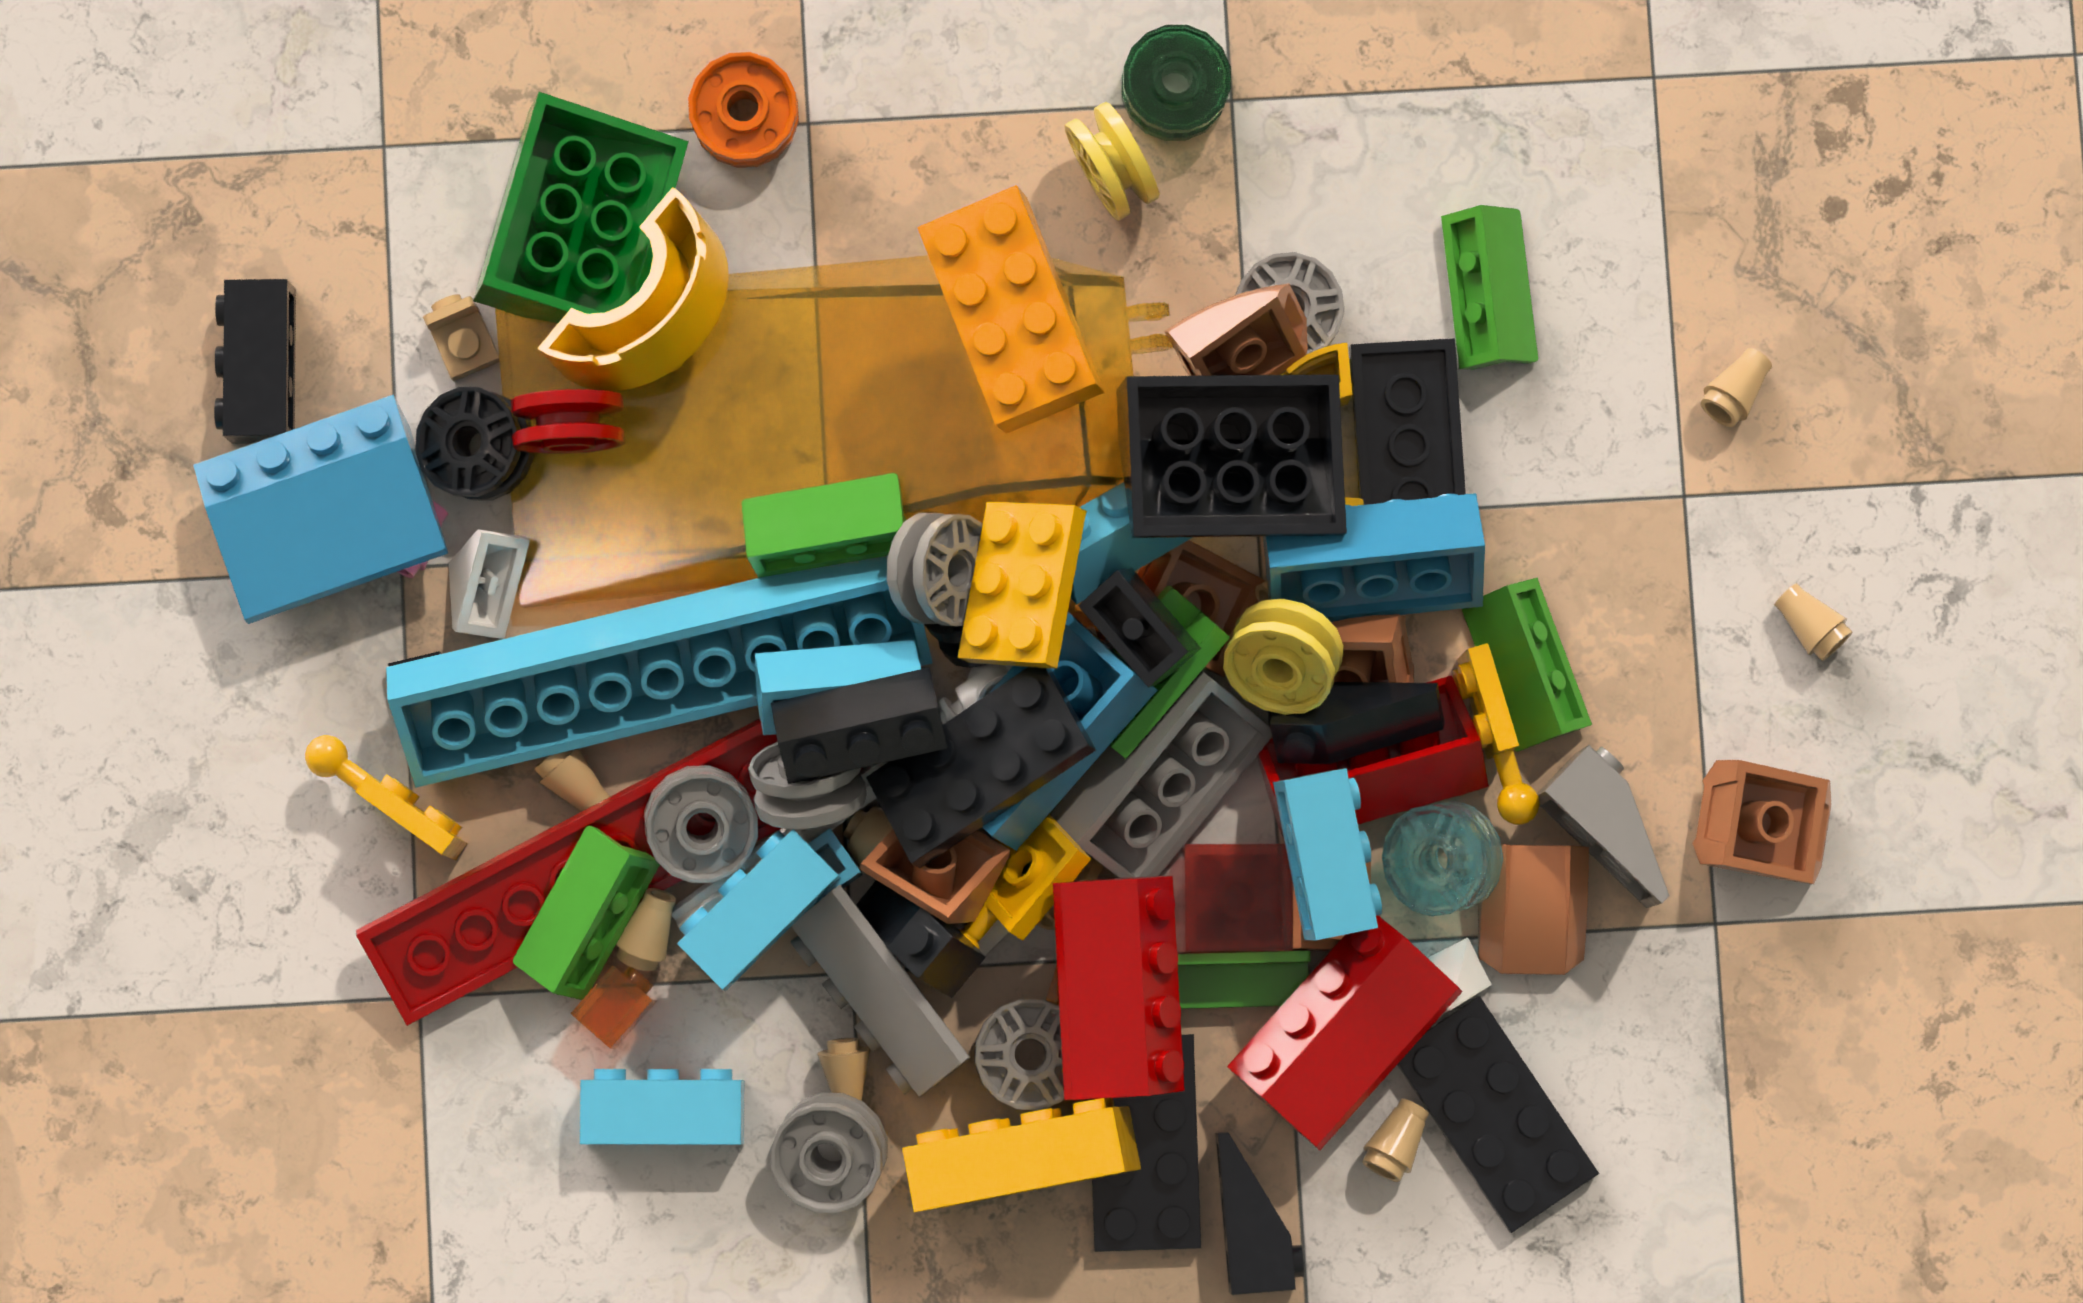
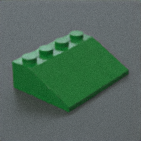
[473,92,689,323]

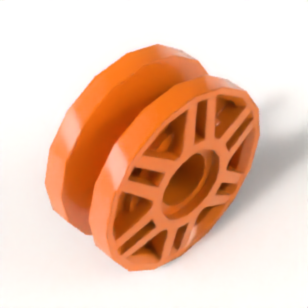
[688,52,799,168]

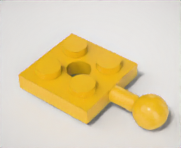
[1452,643,1540,825]
[305,735,468,861]
[958,814,1091,950]

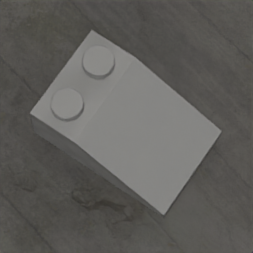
[1537,745,1669,908]

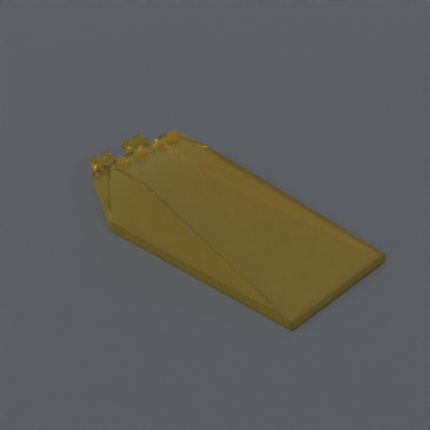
[495,255,1173,608]

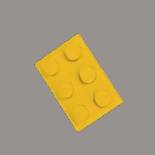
[957,502,1087,669]

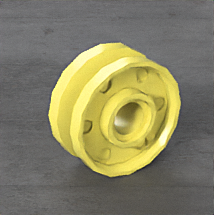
[1065,102,1160,221]
[1223,599,1344,715]

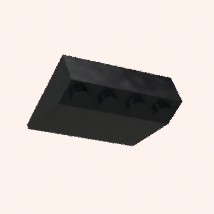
[1116,375,1347,538]

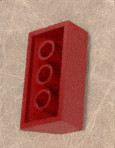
[1257,675,1489,842]
[1053,876,1185,1100]
[1227,916,1463,1151]

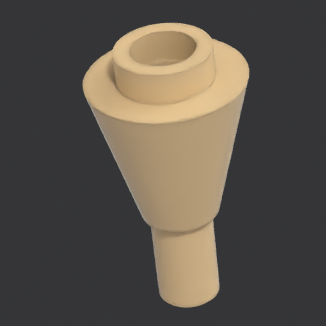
[817,1038,870,1101]

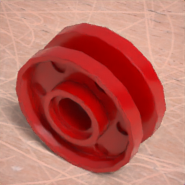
[511,389,625,454]

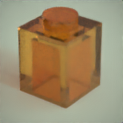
[570,965,657,1049]

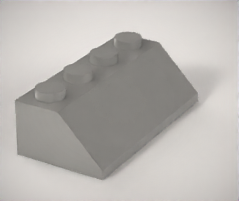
[1051,671,1272,878]
[790,885,971,1097]

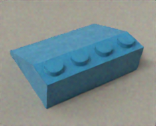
[193,394,448,624]

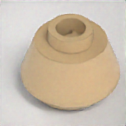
[843,806,893,875]

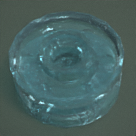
[1382,801,1503,917]

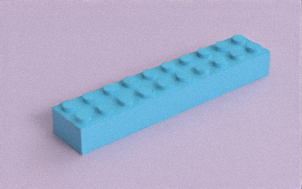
[386,556,933,788]

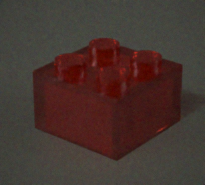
[1182,844,1293,954]

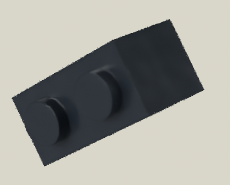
[1078,568,1201,688]

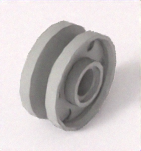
[1235,252,1344,355]
[887,513,983,626]
[748,742,867,830]
[644,765,758,883]
[974,999,1064,1110]
[771,1092,888,1213]

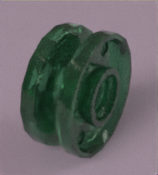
[1121,25,1231,141]

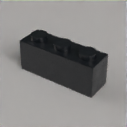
[214,279,296,444]
[771,668,947,784]

